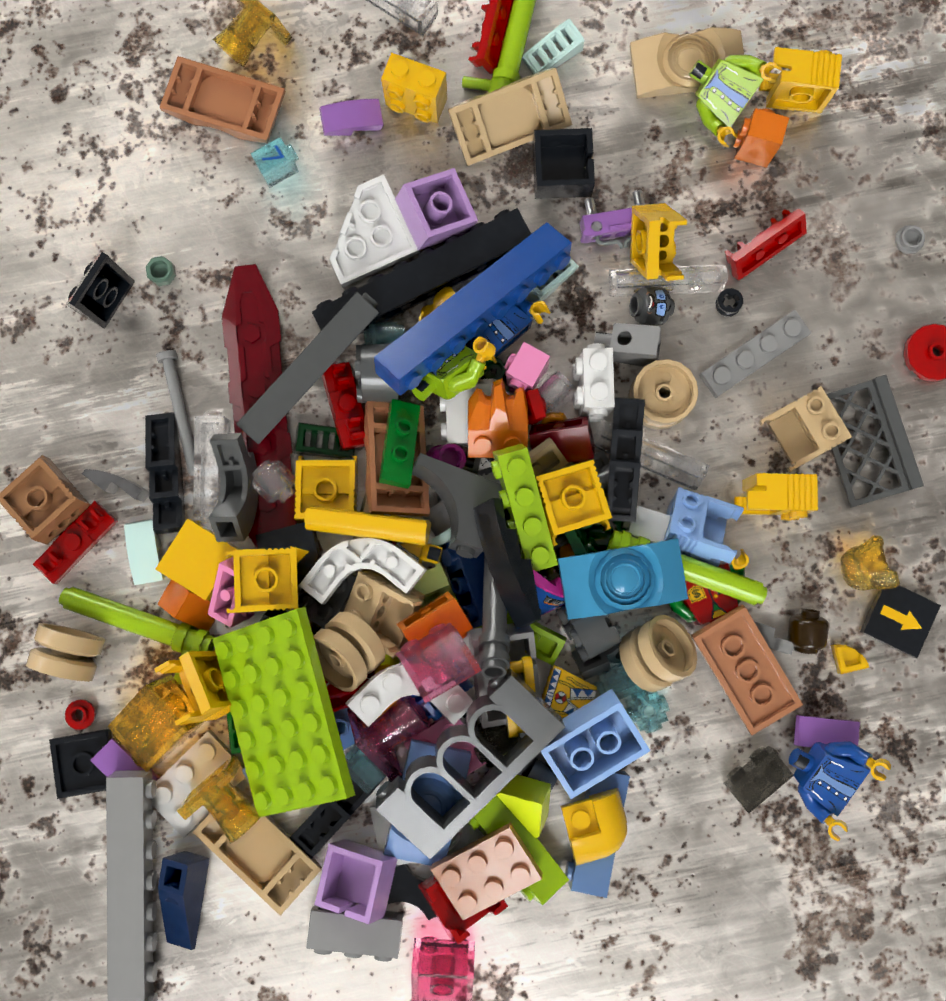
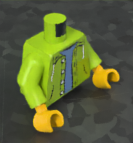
[689,55,782,148]
[412,311,496,401]

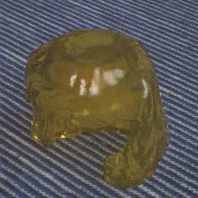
[840,535,900,591]

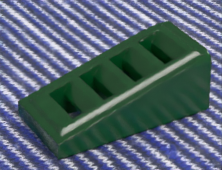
[294,422,355,459]

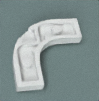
[299,538,427,604]
[345,663,473,727]

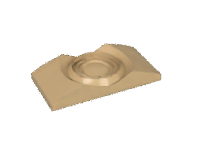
[630,27,744,99]
[448,68,572,166]
[192,786,322,916]

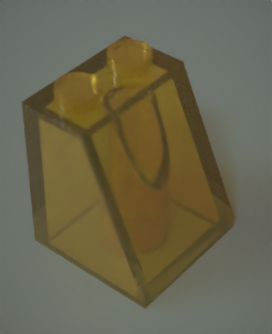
[107,674,206,772]

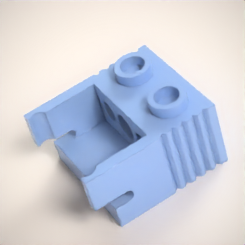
[664,487,744,567]

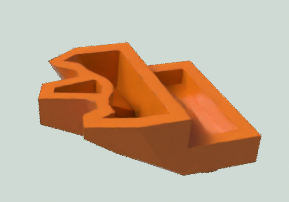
[468,378,528,458]

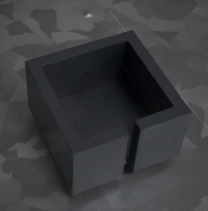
[533,128,595,199]

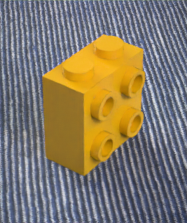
[381,52,447,124]
[155,518,242,601]

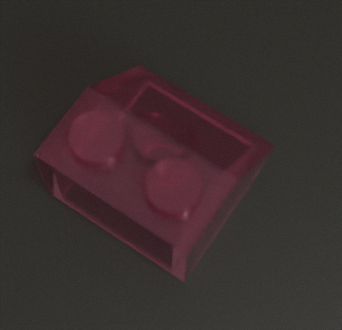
[395,623,482,704]
[411,936,475,1001]

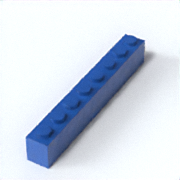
[374,222,572,396]

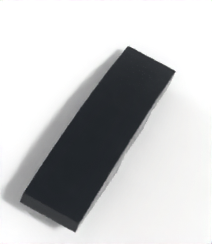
[607,397,645,522]
[145,412,185,535]
[473,498,542,628]
[290,744,398,859]

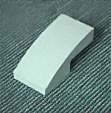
[124,519,166,585]

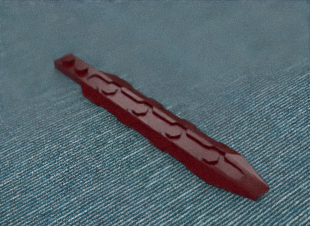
[222,264,297,549]

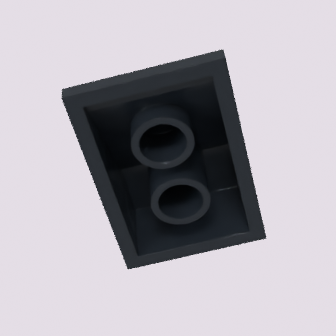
[66,252,135,329]

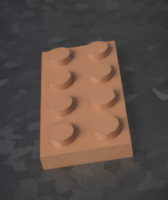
[691,604,803,735]

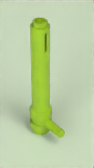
[462,0,536,92]
[607,530,767,605]
[59,587,215,684]

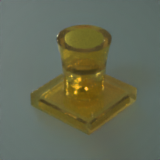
[212,0,292,68]
[177,755,260,843]

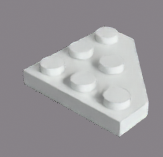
[329,174,420,288]

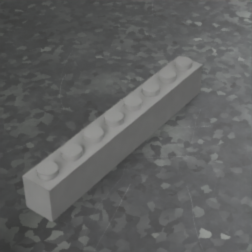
[106,770,158,1001]

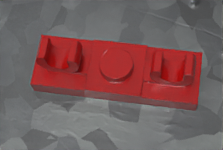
[468,0,513,74]
[725,208,807,281]
[322,362,365,451]
[33,501,118,584]

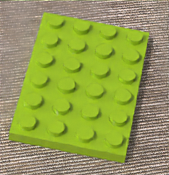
[212,607,355,818]

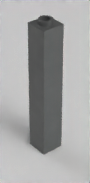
[236,292,379,444]

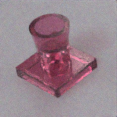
[347,696,431,781]

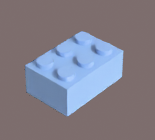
[541,689,650,799]

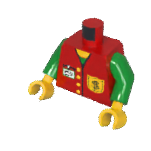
[669,549,749,625]

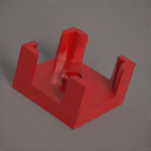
[418,875,508,944]

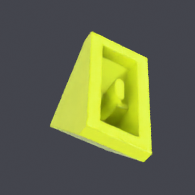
[497,775,551,838]

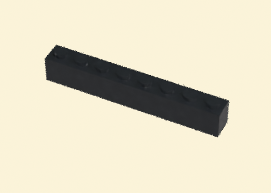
[312,208,531,334]

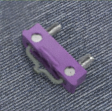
[579,190,645,249]

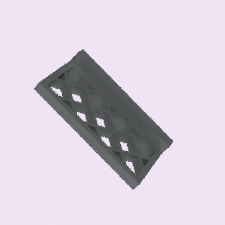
[827,375,924,508]

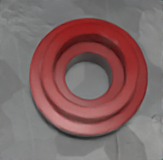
[65,699,96,730]

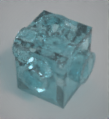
[625,689,670,733]

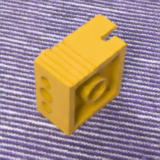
[759,47,842,114]
[630,203,687,281]
[294,456,358,524]
[535,459,612,547]
[734,473,818,521]
[225,547,299,613]
[154,650,231,725]

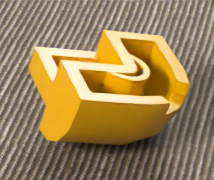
[560,788,628,866]

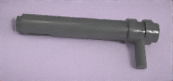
[460,554,510,679]

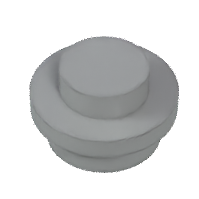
[895,225,925,254]

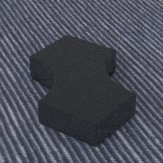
[388,864,437,920]

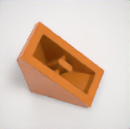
[157,579,216,631]

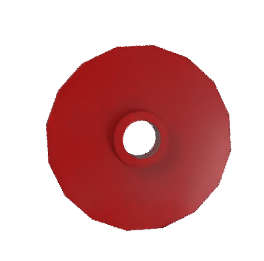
[903,324,946,382]

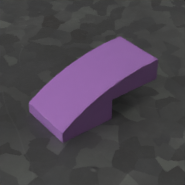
[319,99,384,136]
[794,715,860,748]
[90,737,160,781]

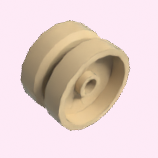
[628,359,698,430]
[313,612,386,692]
[619,615,697,692]
[26,623,105,682]

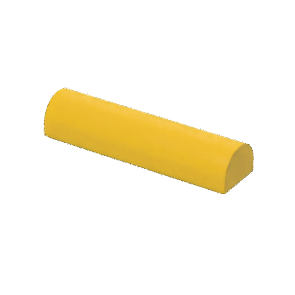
[305,506,431,545]

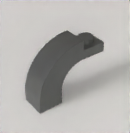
[208,433,259,542]

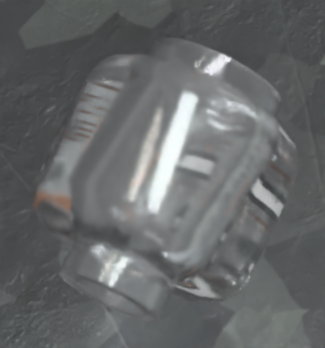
[535,371,574,413]
[252,459,295,503]

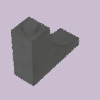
[412,453,502,558]

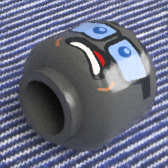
[629,287,675,325]

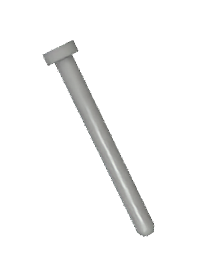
[156,350,200,476]

